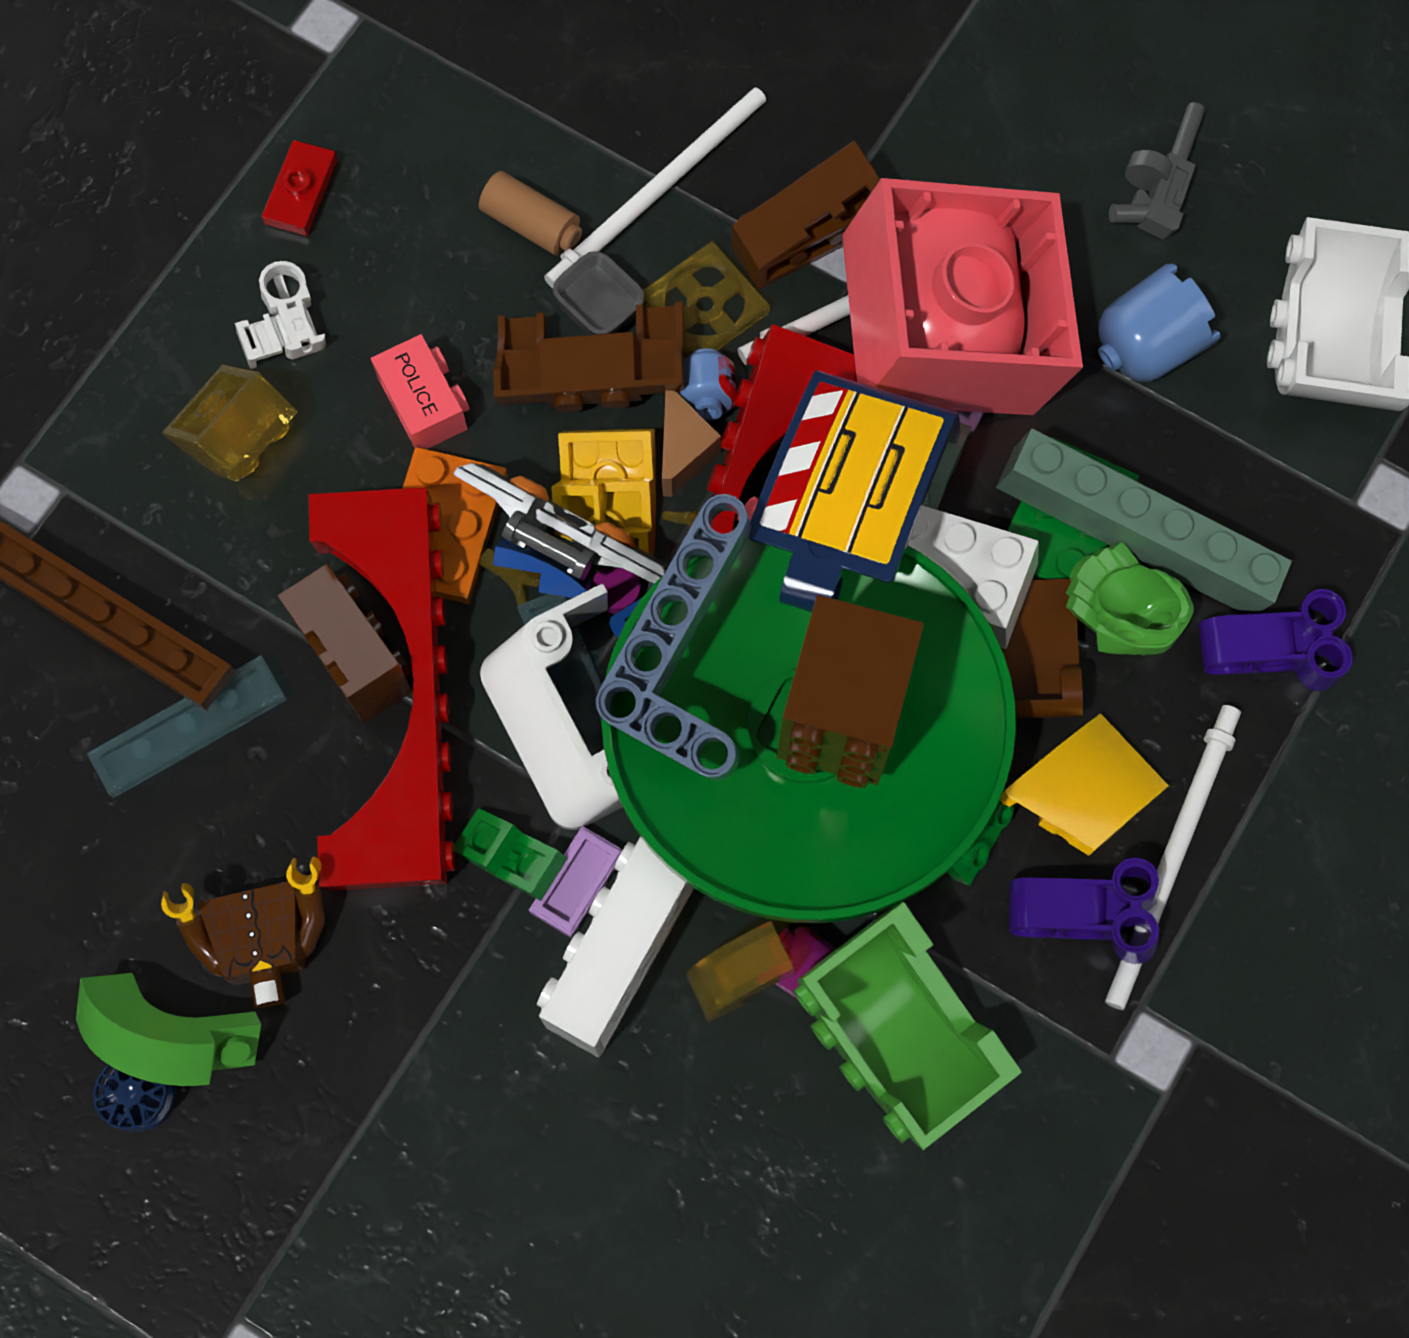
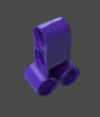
[1199,589,1353,691]
[1009,858,1159,964]

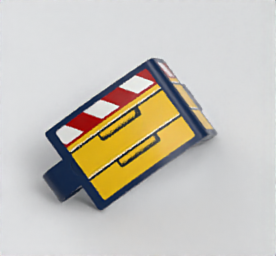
[748,370,961,613]

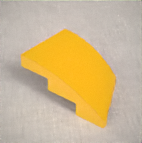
[551,429,656,556]
[999,713,1169,856]

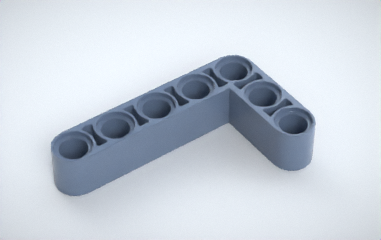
[596,494,751,780]

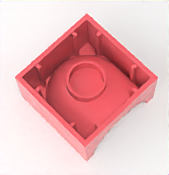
[842,178,1083,415]

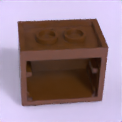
[777,595,924,788]

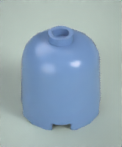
[1098,264,1220,382]

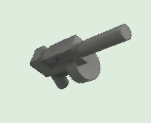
[1109,102,1205,240]

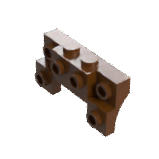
[493,301,686,412]

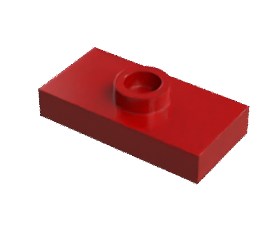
[261,140,338,236]

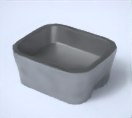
[553,251,644,335]

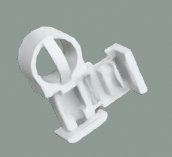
[235,261,326,369]

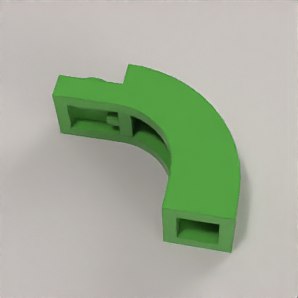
[76,973,261,1086]

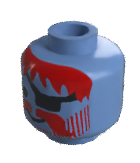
[677,348,737,421]

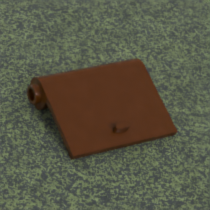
[1001,579,1083,719]

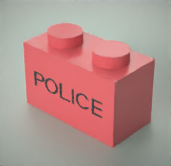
[370,334,470,449]

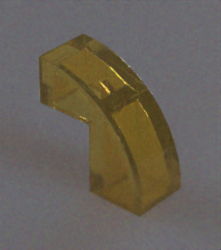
[686,921,796,1022]

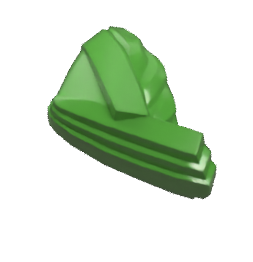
[1066,541,1194,656]

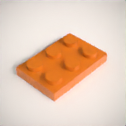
[402,447,508,604]

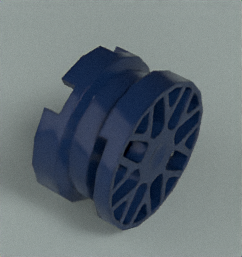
[93,1065,176,1133]

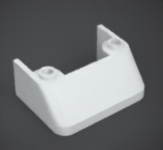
[480,583,622,830]

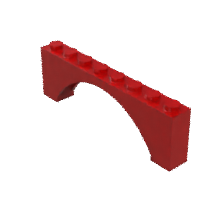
[707,324,857,534]
[309,487,455,891]

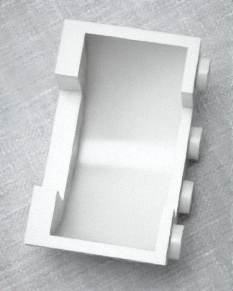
[1267,217,1409,411]

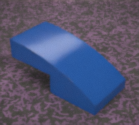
[493,538,593,598]

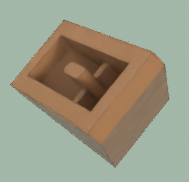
[662,390,721,497]

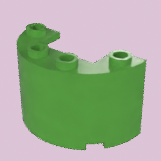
[793,901,1022,1150]

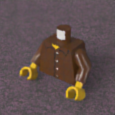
[161,857,325,1008]

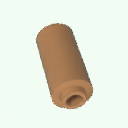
[479,171,582,256]

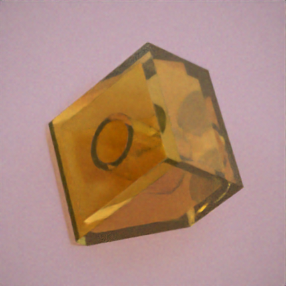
[162,364,298,482]

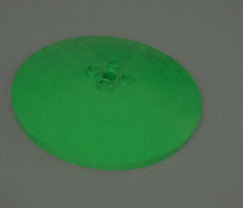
[601,539,1016,923]

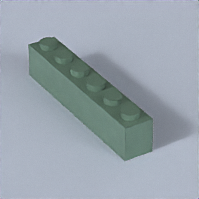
[996,428,1292,614]

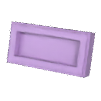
[529,826,622,938]

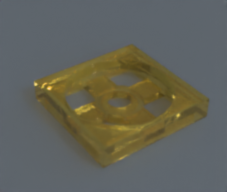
[643,241,770,355]

